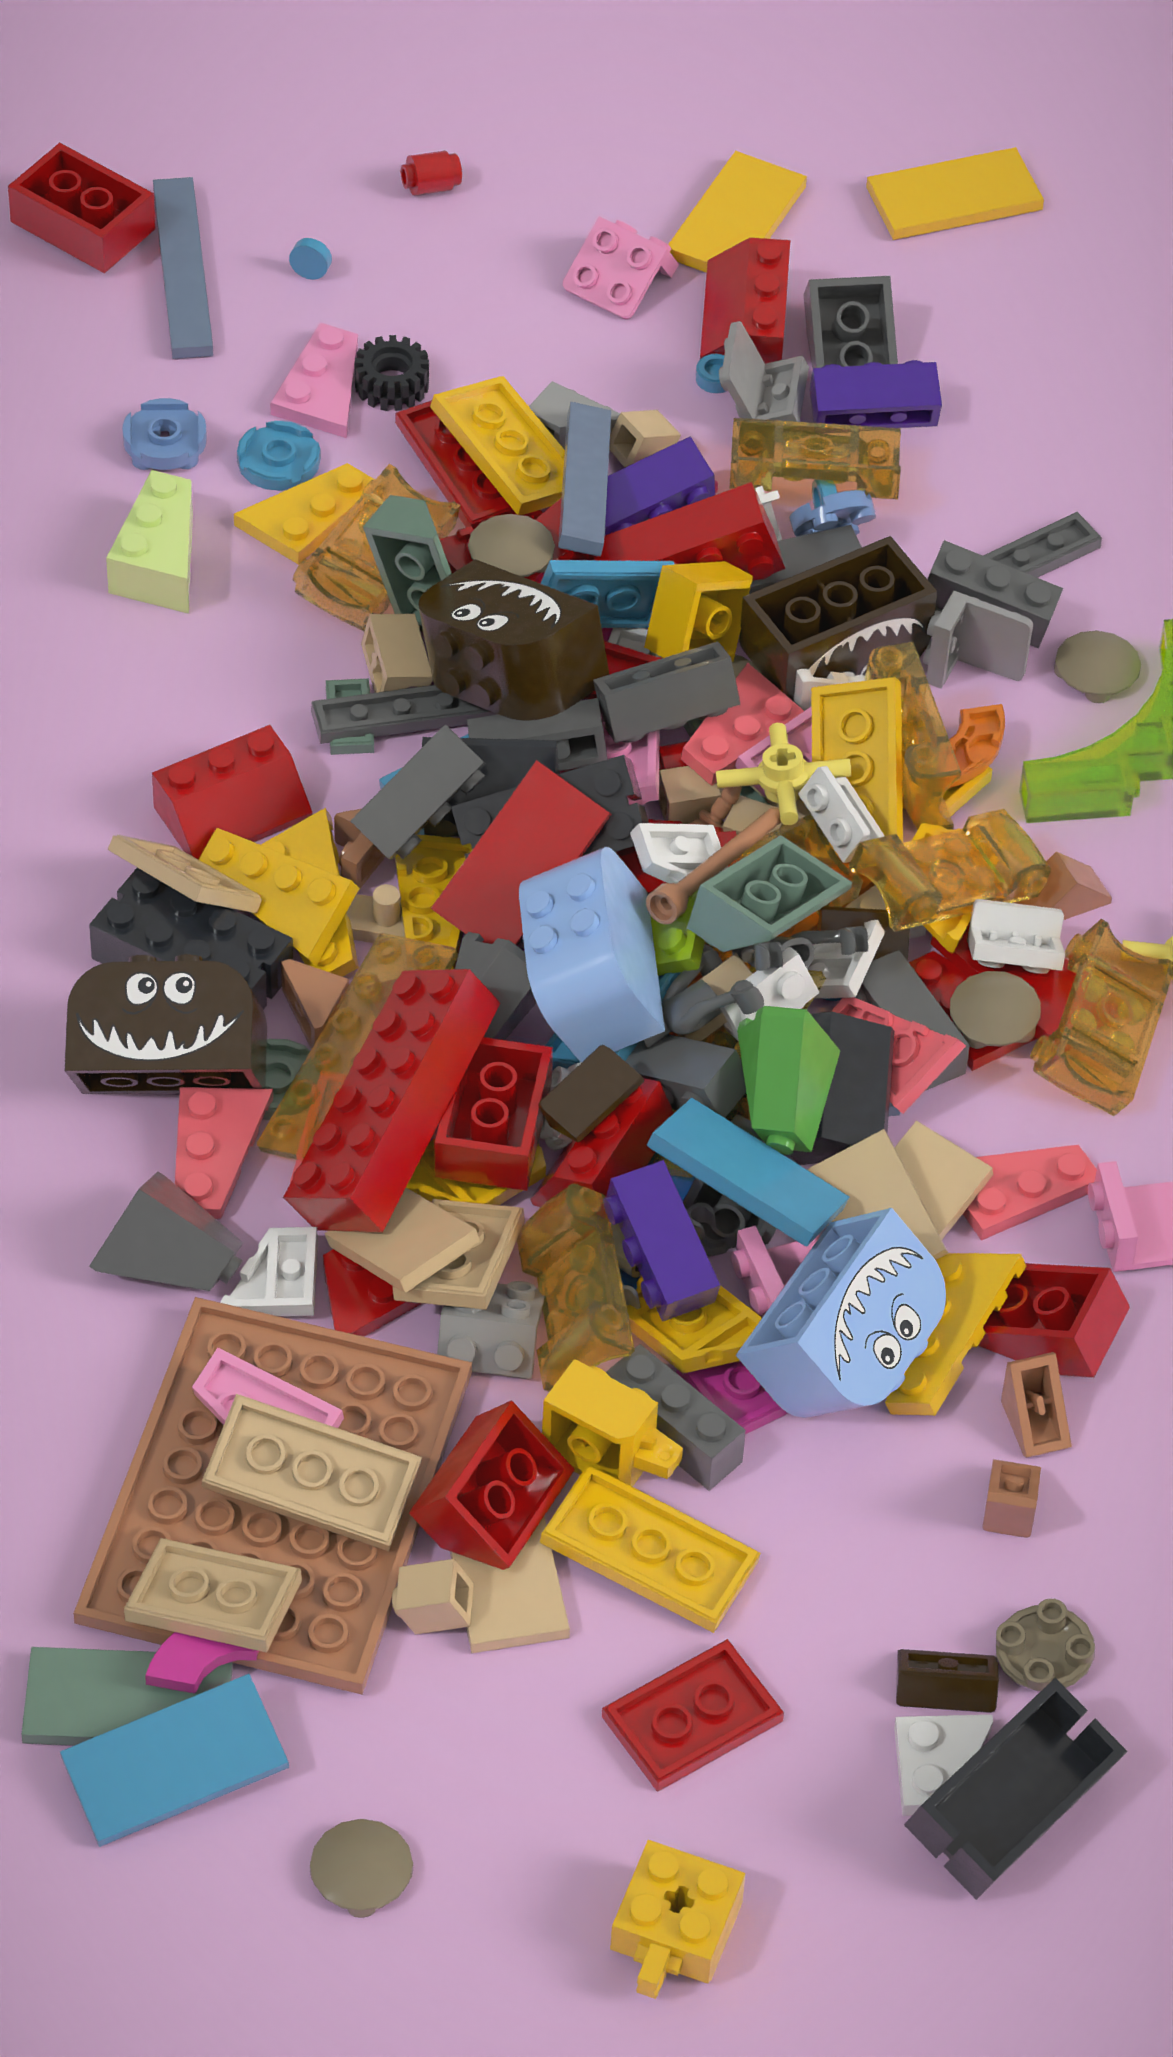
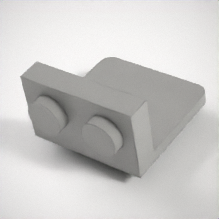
[719,321,809,427]
[923,591,1033,689]
[437,1281,546,1379]

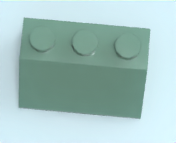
[363,495,452,632]
[687,835,852,952]

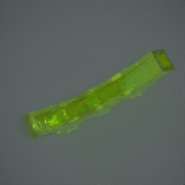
[1019,619,1173,823]

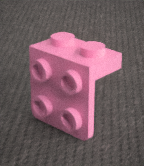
[563,216,679,319]
[1088,1161,1173,1272]
[731,1226,820,1318]

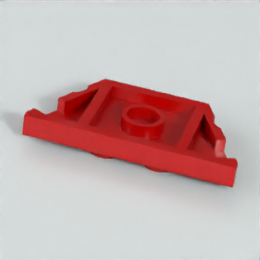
[323,1249,422,1337]

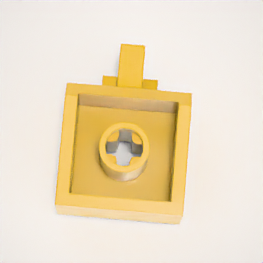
[644,561,753,662]
[542,1359,683,1487]
[610,1840,746,1999]

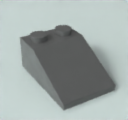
[803,276,898,368]

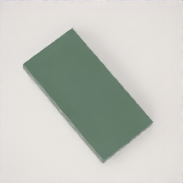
[21,1647,233,1745]

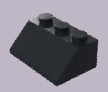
[422,737,560,837]
[790,1011,895,1165]

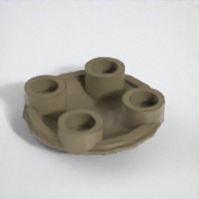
[468,514,555,577]
[1054,630,1141,703]
[950,971,1040,1049]
[996,1599,1095,1691]
[310,1819,413,1918]

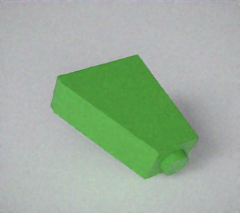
[737,1006,840,1155]

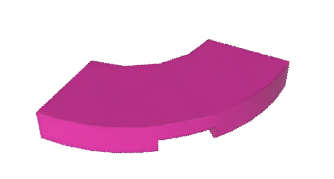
[145,1632,259,1694]

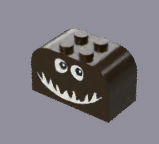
[739,535,937,702]
[418,559,610,721]
[64,954,267,1094]

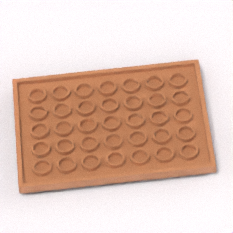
[73,1297,472,1695]

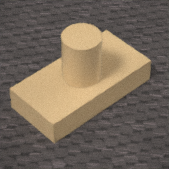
[347,884,406,948]

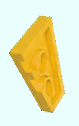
[233,463,380,565]

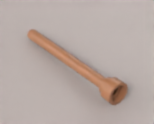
[646,808,781,924]

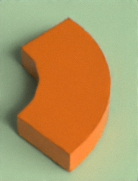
[928,704,1005,790]

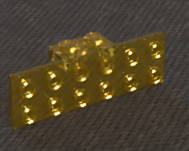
[257,933,458,1161]

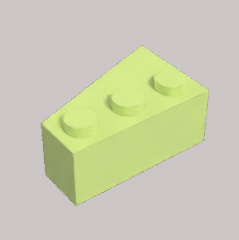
[106,470,193,614]

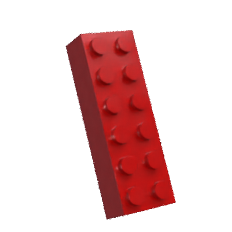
[283,969,500,1232]

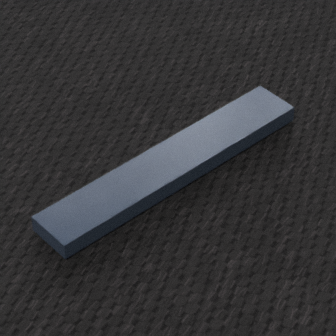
[153,177,213,359]
[558,402,611,556]

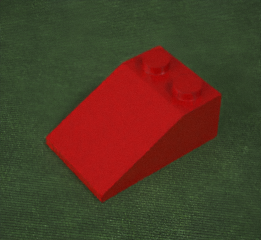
[978,1263,1130,1378]

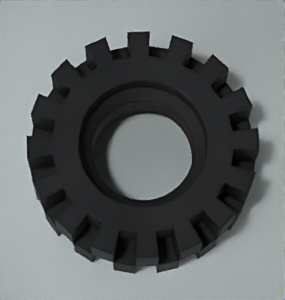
[355,335,429,411]

